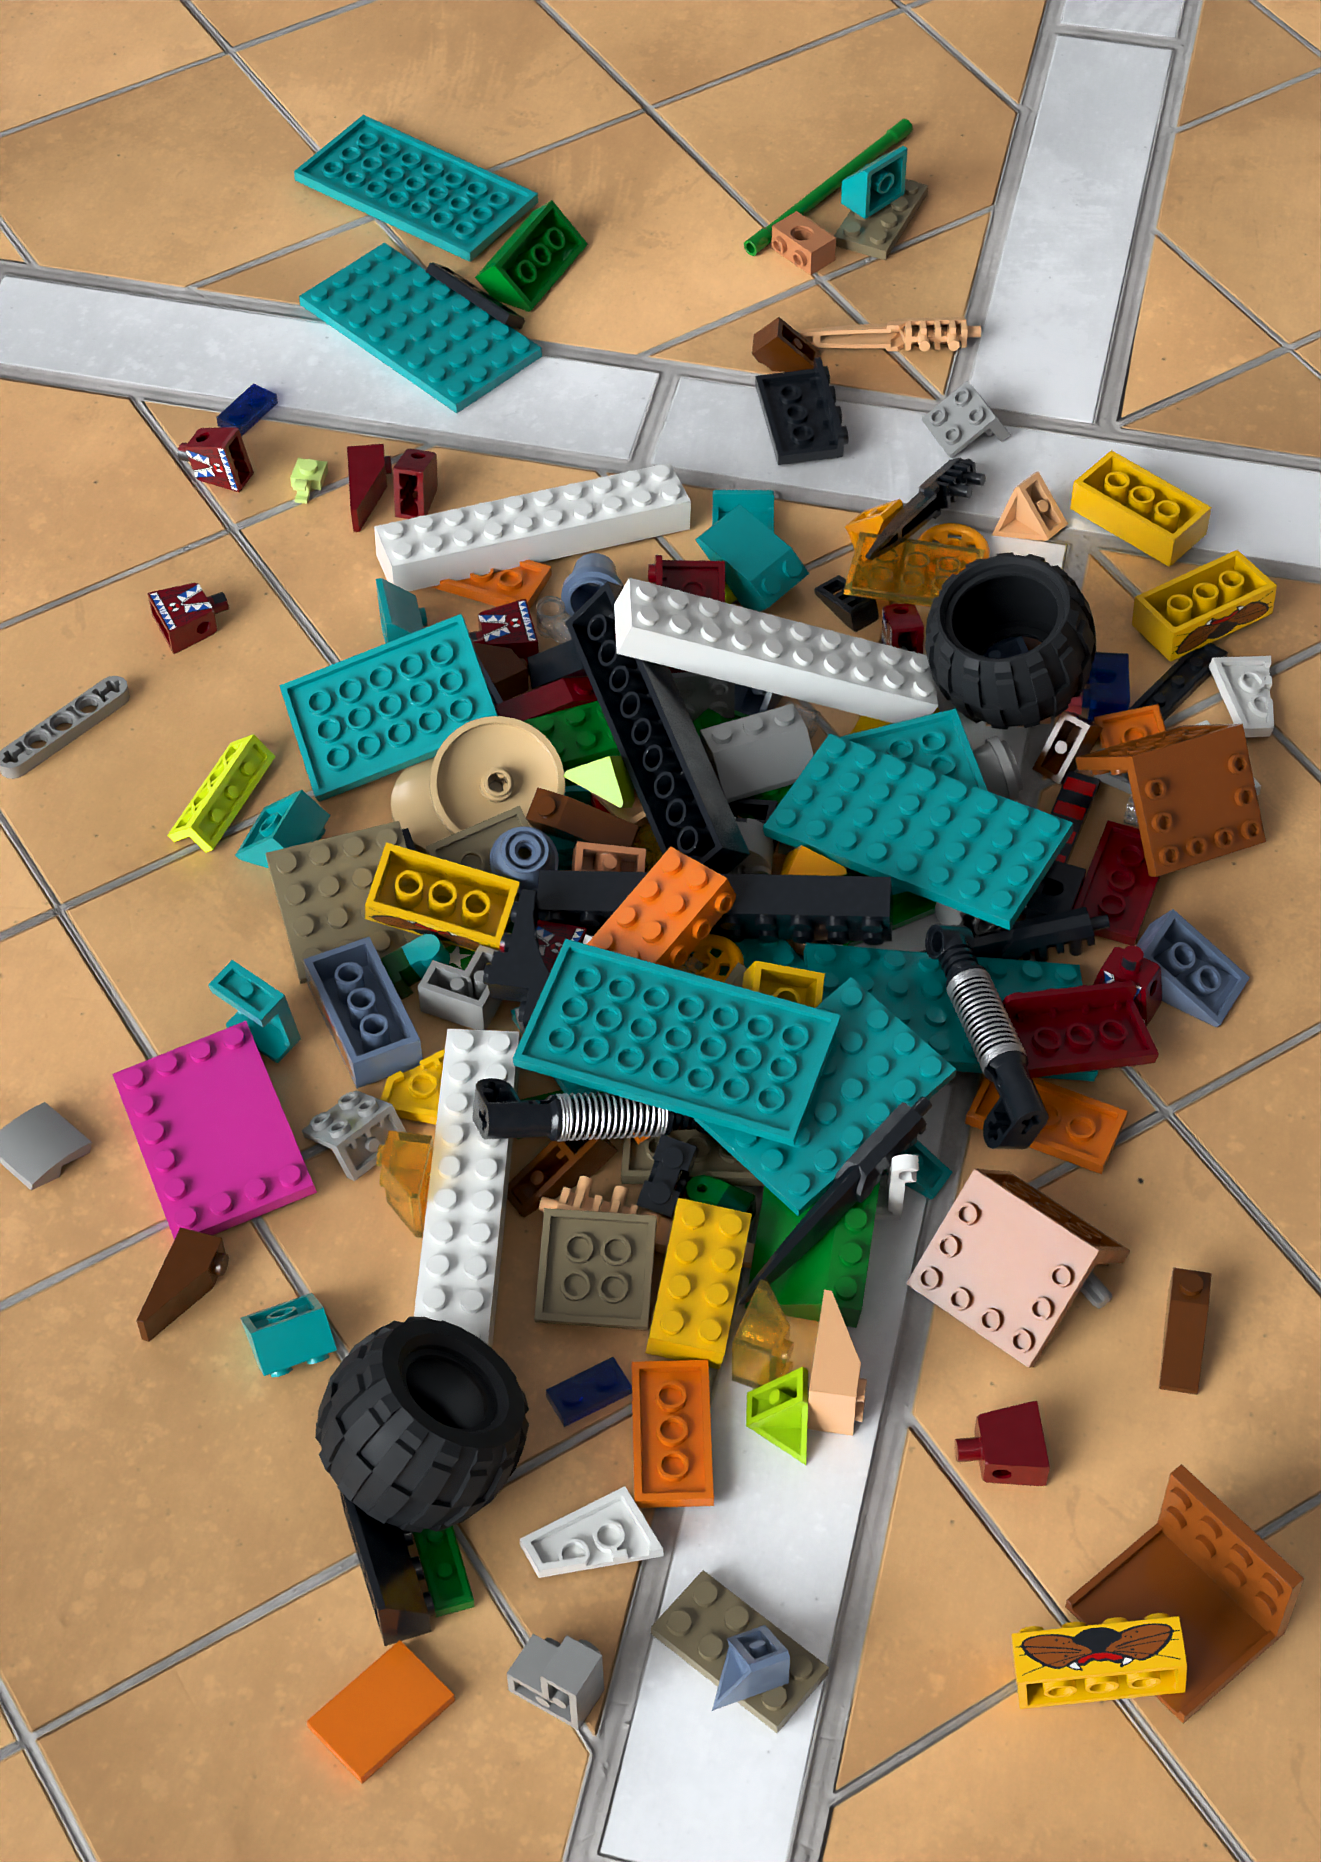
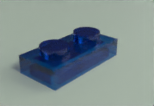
[216,383,278,437]
[546,1357,632,1427]

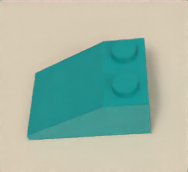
[695,505,810,612]

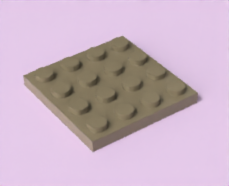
[266,821,421,984]

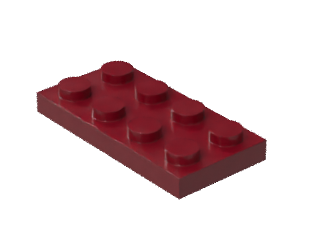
[1073,820,1161,946]

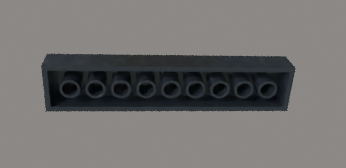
[565,581,750,874]
[537,870,893,945]

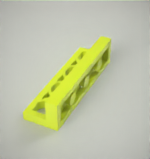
[168,734,276,853]

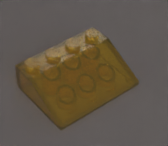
[844,532,985,607]

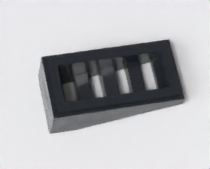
[814,575,879,632]

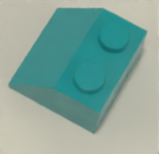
[841,146,908,219]
[376,578,428,644]
[235,789,331,868]
[240,1293,337,1377]

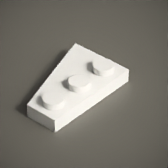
[1209,656,1274,738]
[520,1486,664,1578]

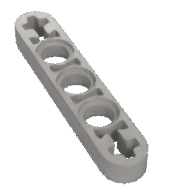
[0,676,130,779]

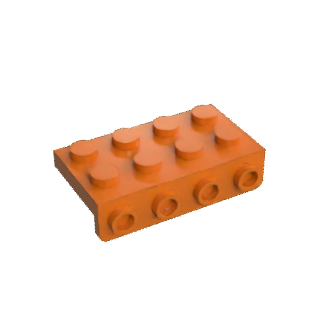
[586,847,736,969]

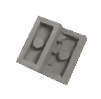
[0,1102,92,1190]

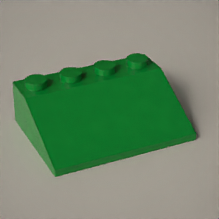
[745,1174,881,1328]

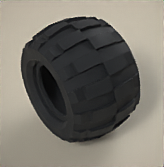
[925,552,1096,730]
[315,1317,529,1533]

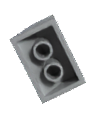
[700,703,814,803]

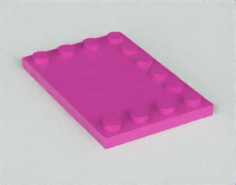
[112,1021,317,1240]

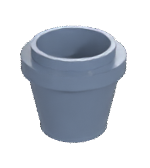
[561,553,624,617]
[490,827,559,896]

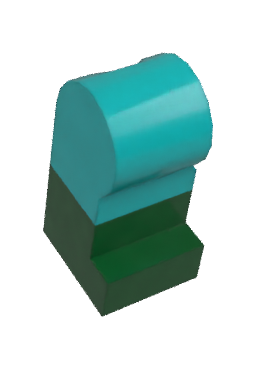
[381,934,450,1000]

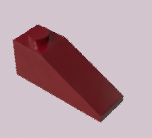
[347,444,392,532]
[495,677,598,722]

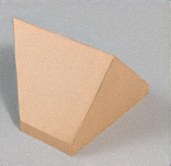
[991,471,1068,541]

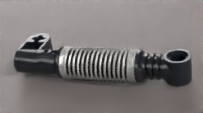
[925,924,1049,1149]
[472,1078,710,1142]

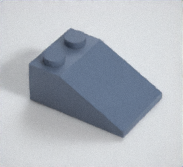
[1136,909,1250,1027]

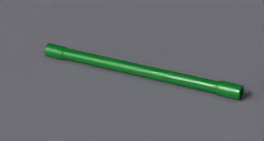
[744,119,913,256]

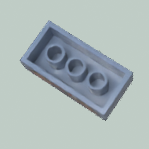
[303,937,423,1089]

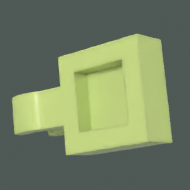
[290,458,328,504]

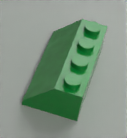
[475,200,588,312]

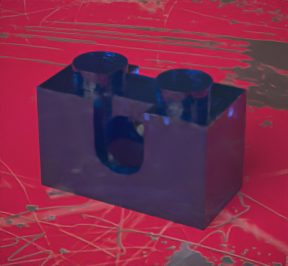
[1081,652,1130,722]

